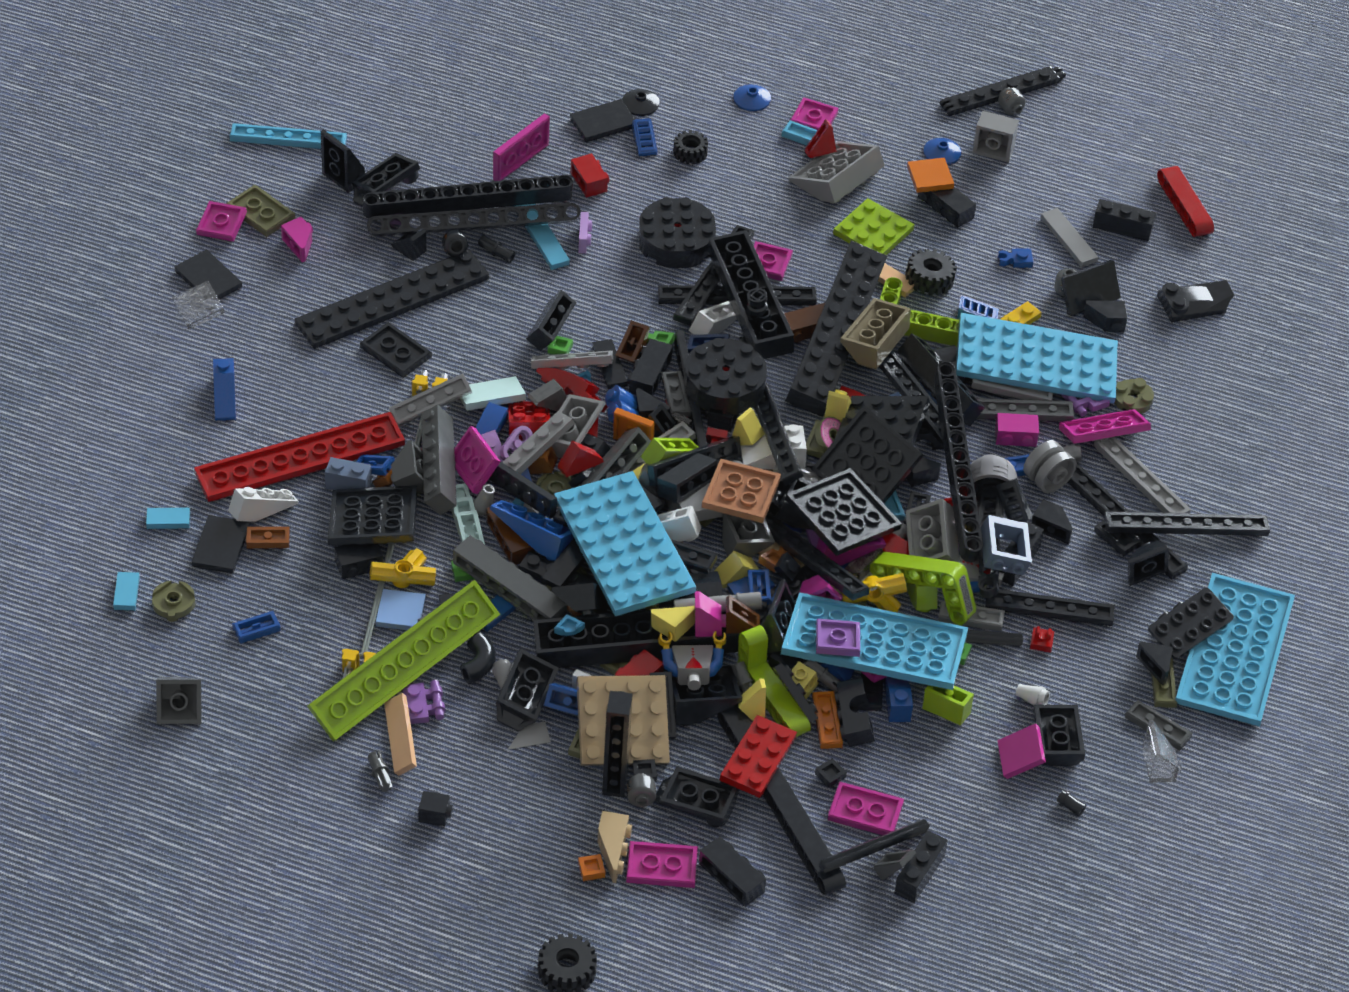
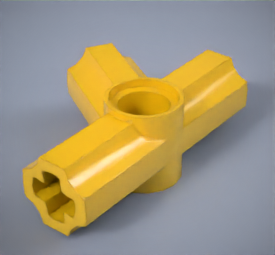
[369,548,436,588]
[841,573,907,613]

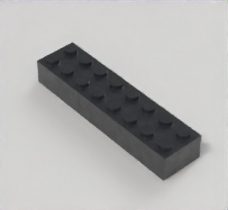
[709,230,794,359]

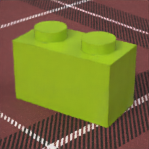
[922,685,974,726]

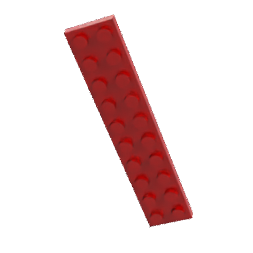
[194,412,405,502]

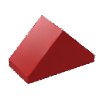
[804,119,837,158]
[557,440,604,478]

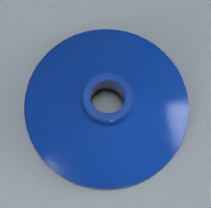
[733,84,771,111]
[923,138,961,165]

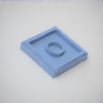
[376,589,426,630]

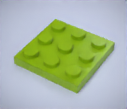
[833,198,915,255]

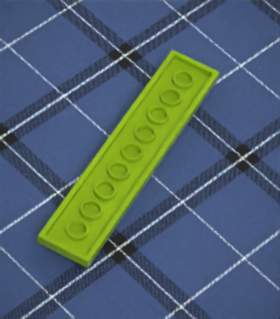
[307,580,500,741]

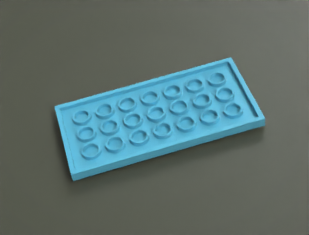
[956,313,1118,404]
[554,471,696,616]
[1175,573,1295,727]
[781,592,968,690]

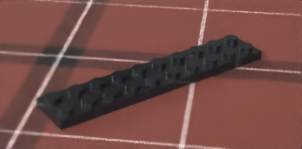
[295,249,489,349]

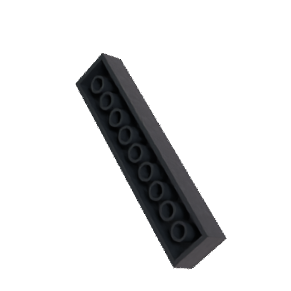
[785,240,887,417]
[533,610,740,668]

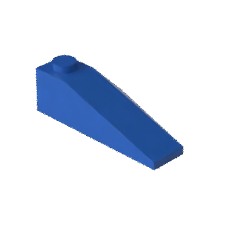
[490,500,574,561]

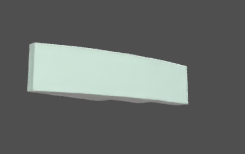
[451,483,485,545]

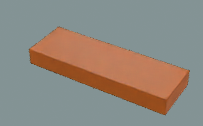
[812,691,843,749]

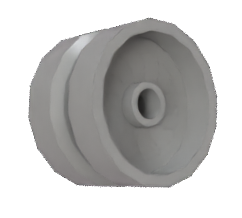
[1023,440,1077,494]

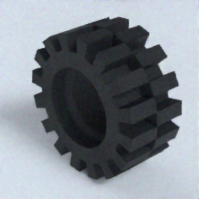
[673,130,708,164]

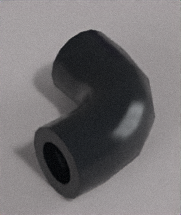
[460,632,496,684]

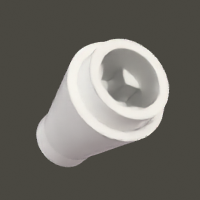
[1016,684,1050,705]

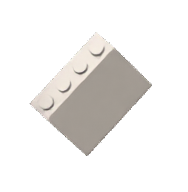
[788,141,885,204]

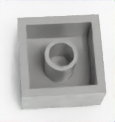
[972,111,1019,163]

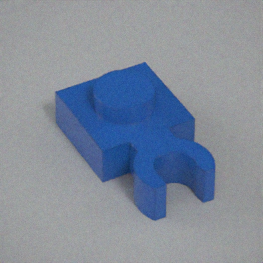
[998,248,1033,268]

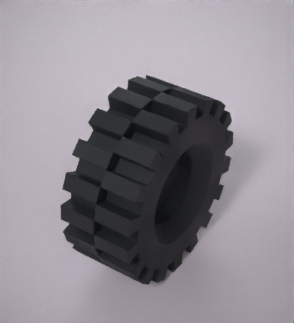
[905,249,957,296]
[538,933,597,992]

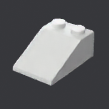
[740,424,807,469]

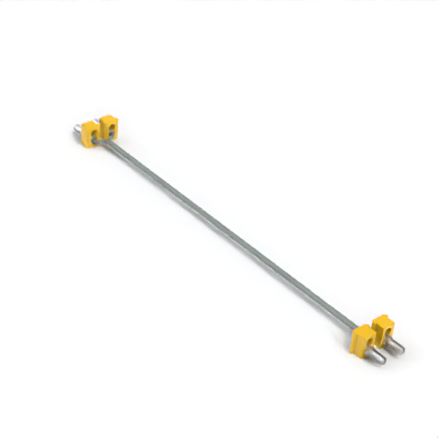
[342,370,448,679]

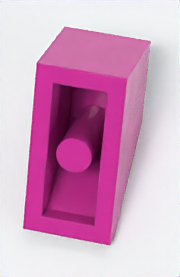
[281,217,313,263]
[800,575,843,601]
[695,591,726,637]

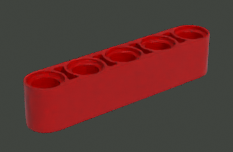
[1157,166,1214,237]

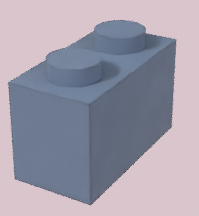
[325,457,372,490]

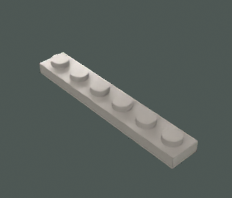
[1094,437,1191,514]

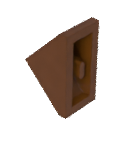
[615,320,650,363]
[726,595,760,634]

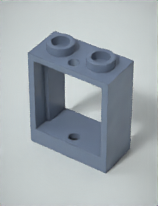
[981,515,1032,575]

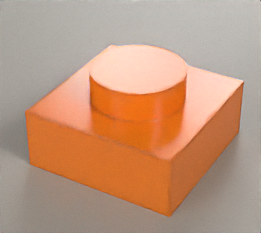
[578,854,605,881]

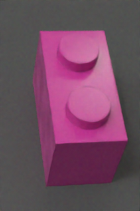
[995,413,1039,447]

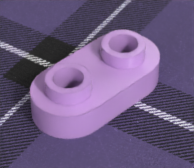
[500,426,533,460]

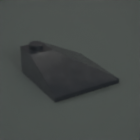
[672,666,742,726]

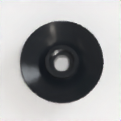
[622,89,659,116]

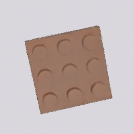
[702,459,781,523]

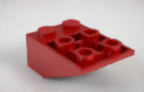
[508,401,550,441]

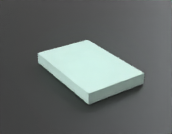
[460,376,526,411]

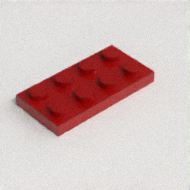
[719,715,797,798]

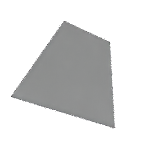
[508,722,551,749]

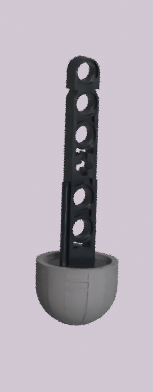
[971,454,1018,598]

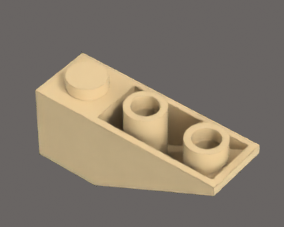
[598,811,632,883]

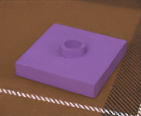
[816,619,860,657]

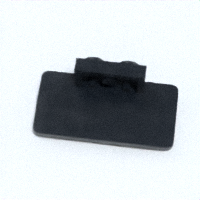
[1148,588,1234,659]

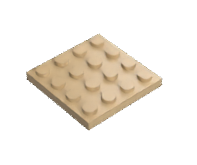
[577,675,670,766]

